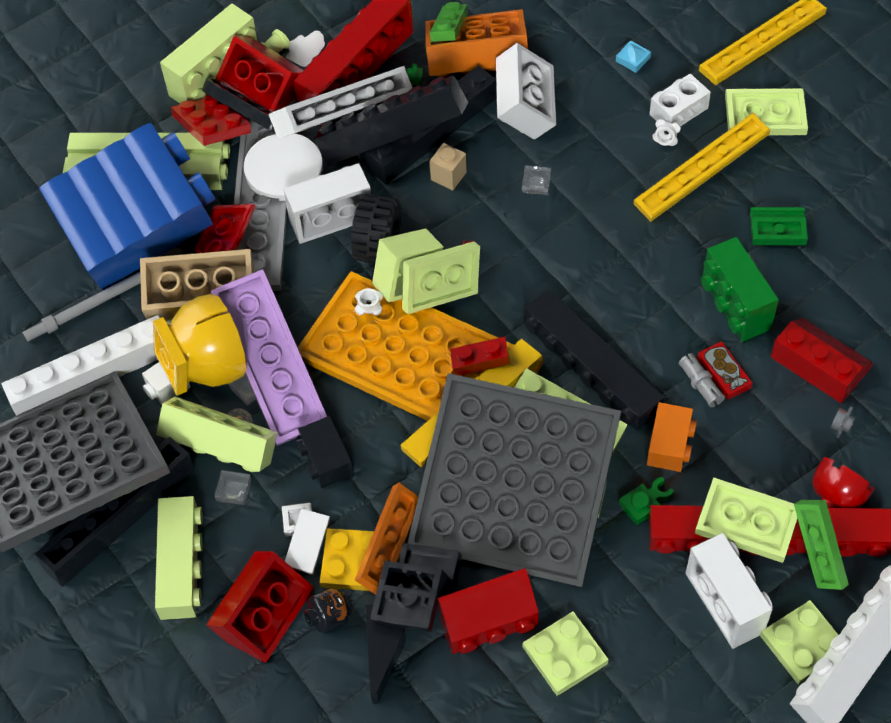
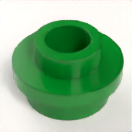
[406,63,423,87]

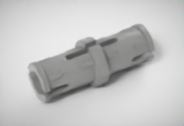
[679,353,725,408]

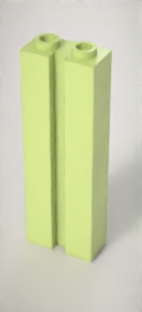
[63,133,230,190]

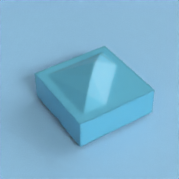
[616,41,651,73]

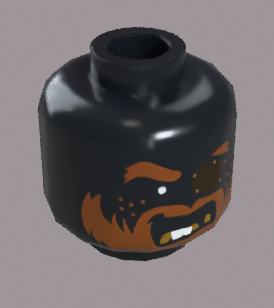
[304,589,352,633]

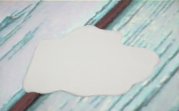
[286,31,325,67]

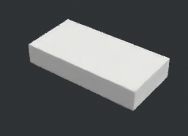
[285,509,330,575]

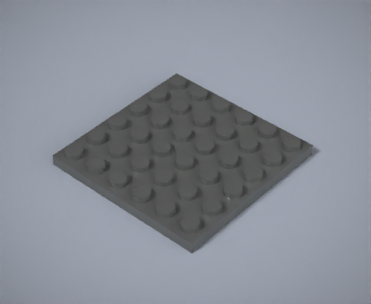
[0,371,170,553]
[408,373,621,587]

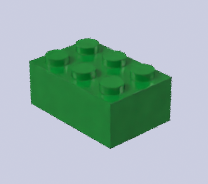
[701,237,779,342]

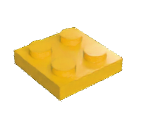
[320,528,374,591]

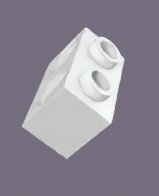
[650,74,711,126]

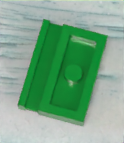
[749,207,808,245]

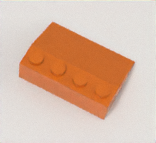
[425,9,528,77]

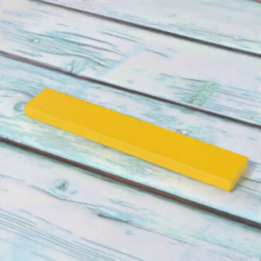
[699,0,827,86]
[633,113,770,222]
[401,339,542,468]

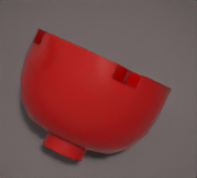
[812,457,875,508]

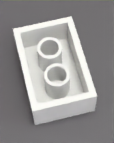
[496,43,556,140]
[283,163,371,244]
[686,533,772,649]

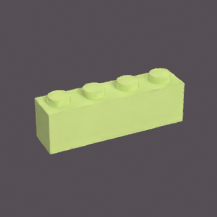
[156,397,278,472]
[155,496,203,620]

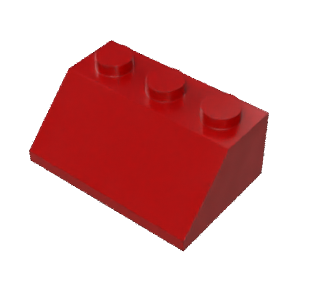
[215,35,303,112]
[771,318,874,403]
[206,551,314,662]
[438,568,539,654]

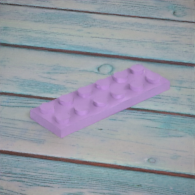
[211,269,327,446]

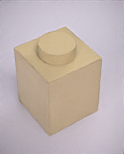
[430,143,467,190]

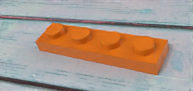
[355,483,419,595]

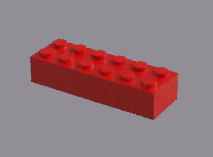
[294,0,413,126]

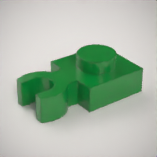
[619,477,674,526]

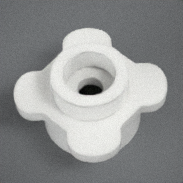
[653,119,681,146]
[355,288,383,315]

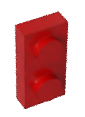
[450,336,510,376]

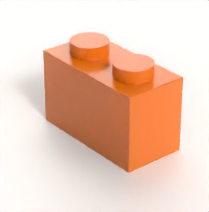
[647,402,697,472]

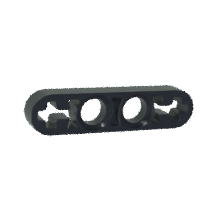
[202,77,276,133]

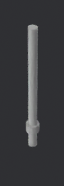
[22,272,141,342]

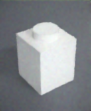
[142,362,190,405]

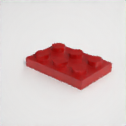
[171,95,251,146]

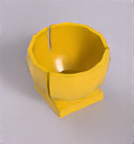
[153,294,247,395]

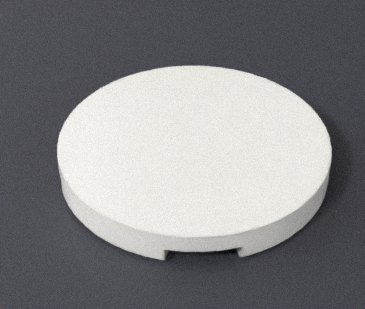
[244,134,323,201]

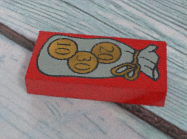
[697,341,753,400]

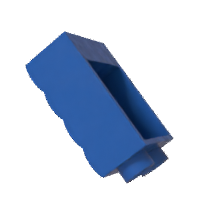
[39,123,216,291]

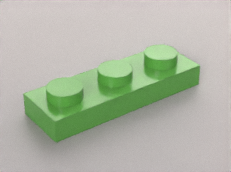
[430,2,468,42]
[794,500,849,590]

